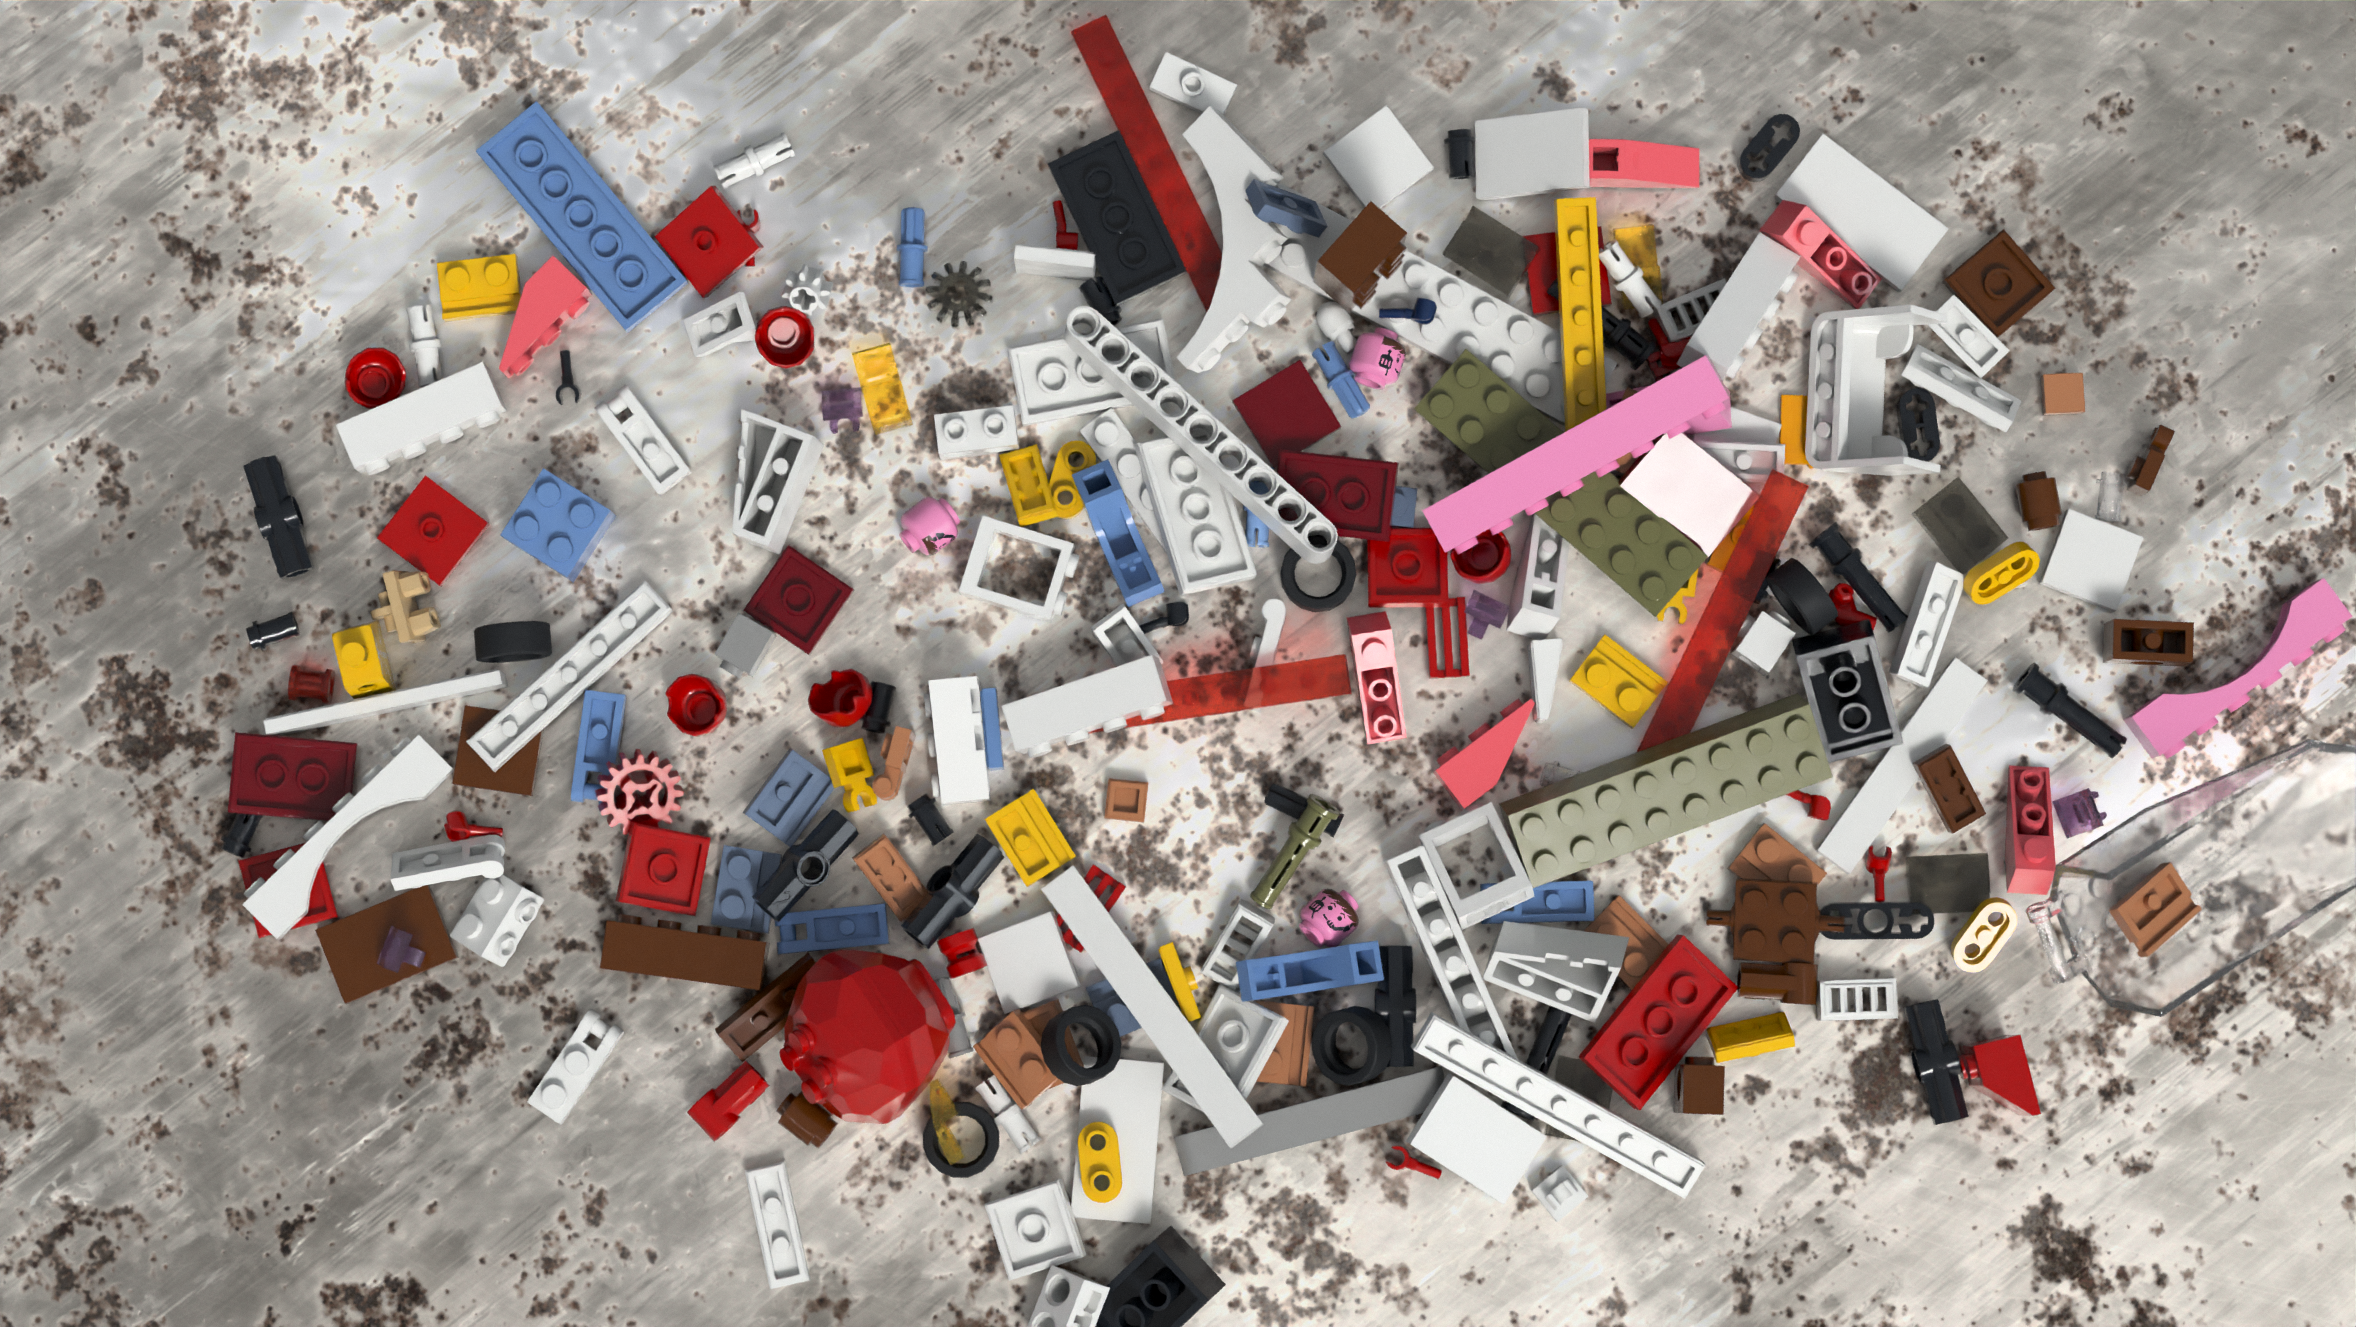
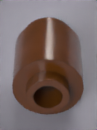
[2016,471,2062,531]
[776,1091,838,1149]

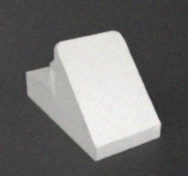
[683,292,756,357]
[1091,604,1164,666]

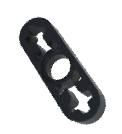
[1820,902,1934,940]

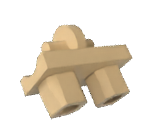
[370,570,441,644]

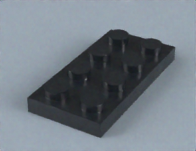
[1048,130,1187,306]

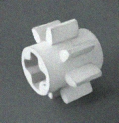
[782,264,833,316]

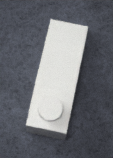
[1506,514,1569,640]

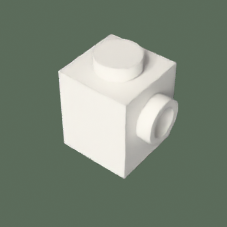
[1731,611,1796,676]

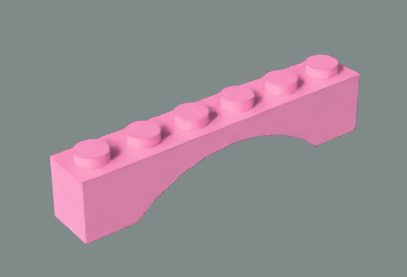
[2123,578,2353,759]

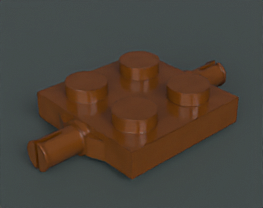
[1706,878,1845,964]

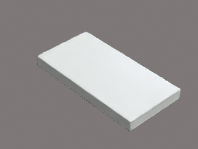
[1774,134,1949,293]
[1008,318,1175,426]
[1135,429,1257,596]
[1071,1056,1164,1224]

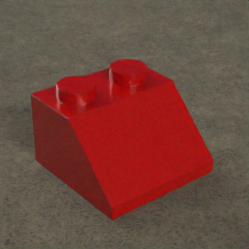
[1958,1035,2041,1116]

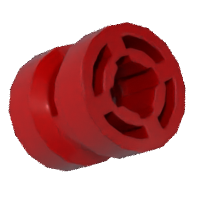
[937,928,988,979]

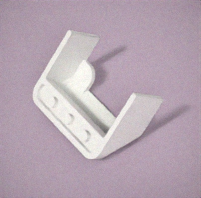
[1805,304,1947,476]

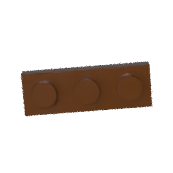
[715,952,816,1062]

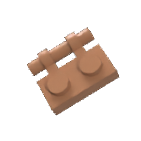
[872,726,916,801]

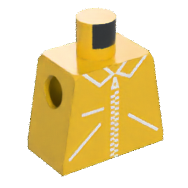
[332,620,396,699]

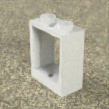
[959,515,1080,623]
[1419,802,1535,930]

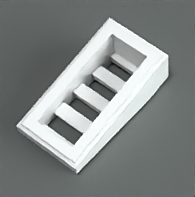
[1653,278,1727,343]
[1527,638,1563,723]
[1200,899,1275,992]
[1816,978,1898,1021]

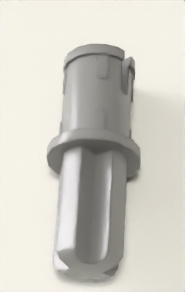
[934,977,974,1059]

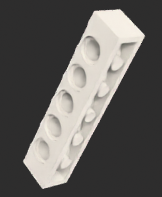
[1385,845,1518,1059]

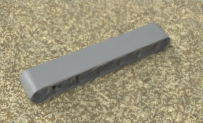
[1174,1066,1445,1176]

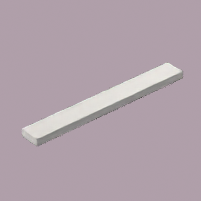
[1041,865,1264,1148]
[1411,1012,1706,1199]

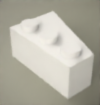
[732,409,824,555]
[924,676,991,805]
[1482,921,1629,1023]

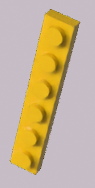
[1554,197,1607,432]

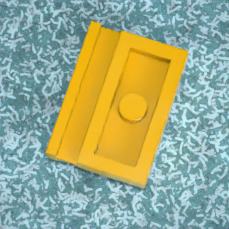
[437,254,522,322]
[1569,634,1668,729]
[985,789,1076,887]

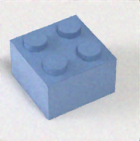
[500,468,616,583]

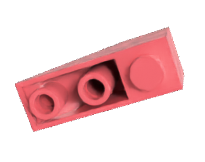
[1589,139,1699,188]
[1759,200,1882,309]
[499,256,592,379]
[1347,611,1407,745]
[1433,698,1535,811]
[2005,765,2056,895]

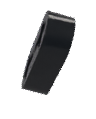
[1737,114,1800,182]
[1896,388,1940,462]

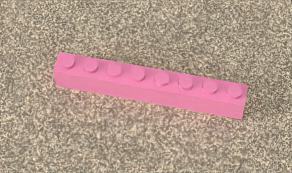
[1422,354,1731,554]

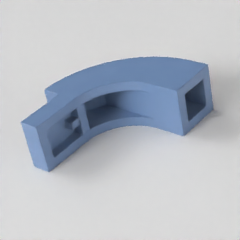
[1072,459,1165,607]
[1236,940,1384,1002]

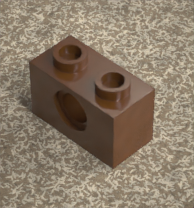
[2103,619,2194,667]
[1674,1057,1725,1115]

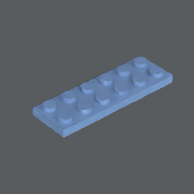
[476,101,688,333]

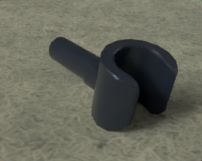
[556,350,582,405]
[1139,602,1189,634]

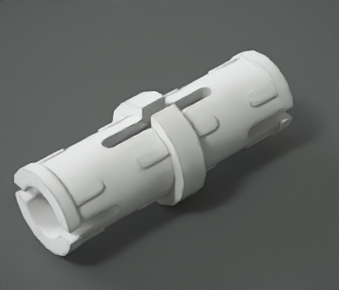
[713,132,795,189]
[1599,239,1662,318]
[406,305,443,387]
[975,1075,1042,1154]

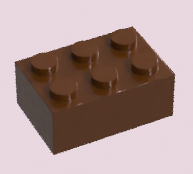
[1313,201,1407,313]

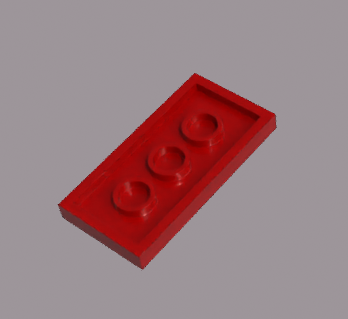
[1578,934,1739,1110]

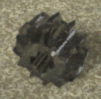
[926,261,993,329]

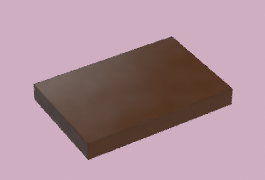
[315,885,459,1004]

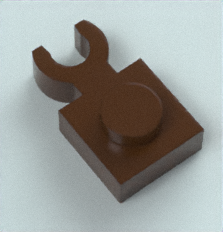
[2126,425,2175,496]

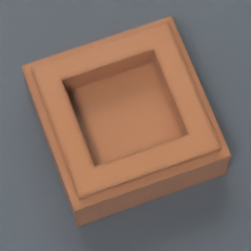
[2041,373,2085,415]
[1104,778,1148,823]

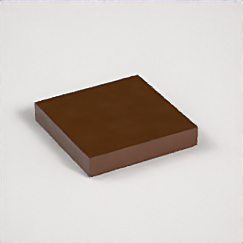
[1942,229,2056,338]
[452,705,544,796]

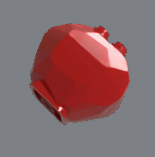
[779,950,956,1124]

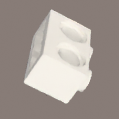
[934,405,1019,460]
[1027,1265,1110,1327]

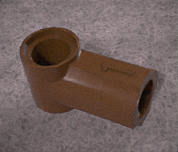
[1737,962,1818,1005]

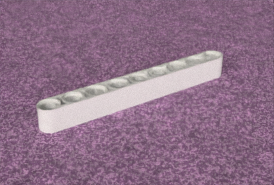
[1064,306,1338,564]

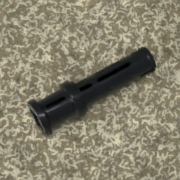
[1546,277,1657,370]
[1808,522,1908,633]
[2012,662,2127,758]
[1501,1006,1572,1121]

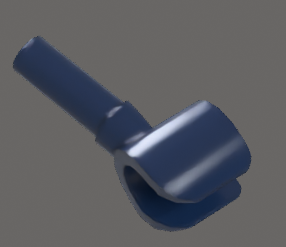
[1379,298,1437,325]

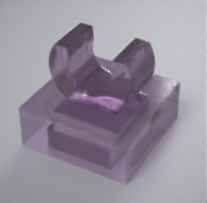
[821,387,863,434]
[1464,590,1509,640]
[2052,788,2107,839]
[377,926,426,973]

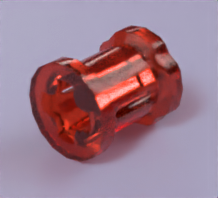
[288,665,335,704]

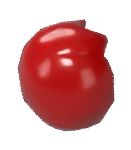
[755,306,815,369]
[345,348,406,409]
[1450,529,1511,584]
[808,669,873,727]
[665,674,727,737]

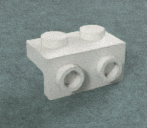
[450,874,544,967]

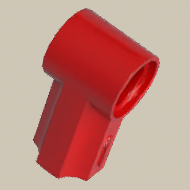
[687,1061,770,1142]

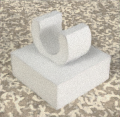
[1531,1165,1588,1222]

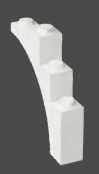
[1176,106,1292,374]

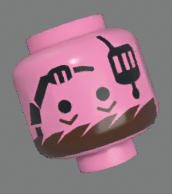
[1349,328,1406,390]
[899,497,960,556]
[1299,889,1359,948]

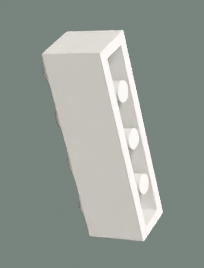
[1677,232,1800,381]
[336,362,507,475]
[1002,655,1174,758]

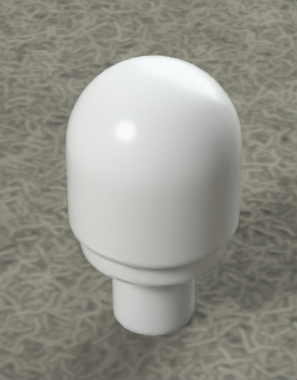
[1316,301,1357,354]

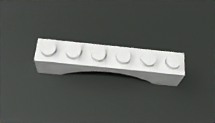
[242,735,453,941]

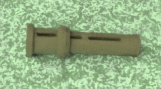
[1250,794,1340,909]

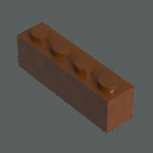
[600,914,770,990]

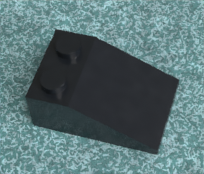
[1792,619,1903,763]
[1095,1226,1226,1327]

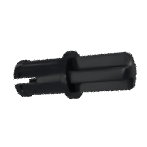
[1264,783,1344,838]

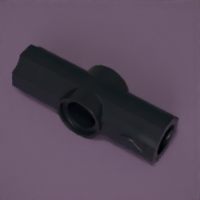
[243,455,315,579]
[752,809,859,922]
[901,834,1004,949]
[1374,946,1416,1067]
[1903,999,1969,1125]

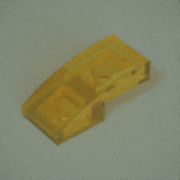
[1613,224,1663,310]
[852,343,913,435]
[930,1079,966,1166]

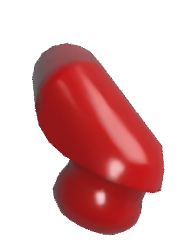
[1829,583,1877,630]

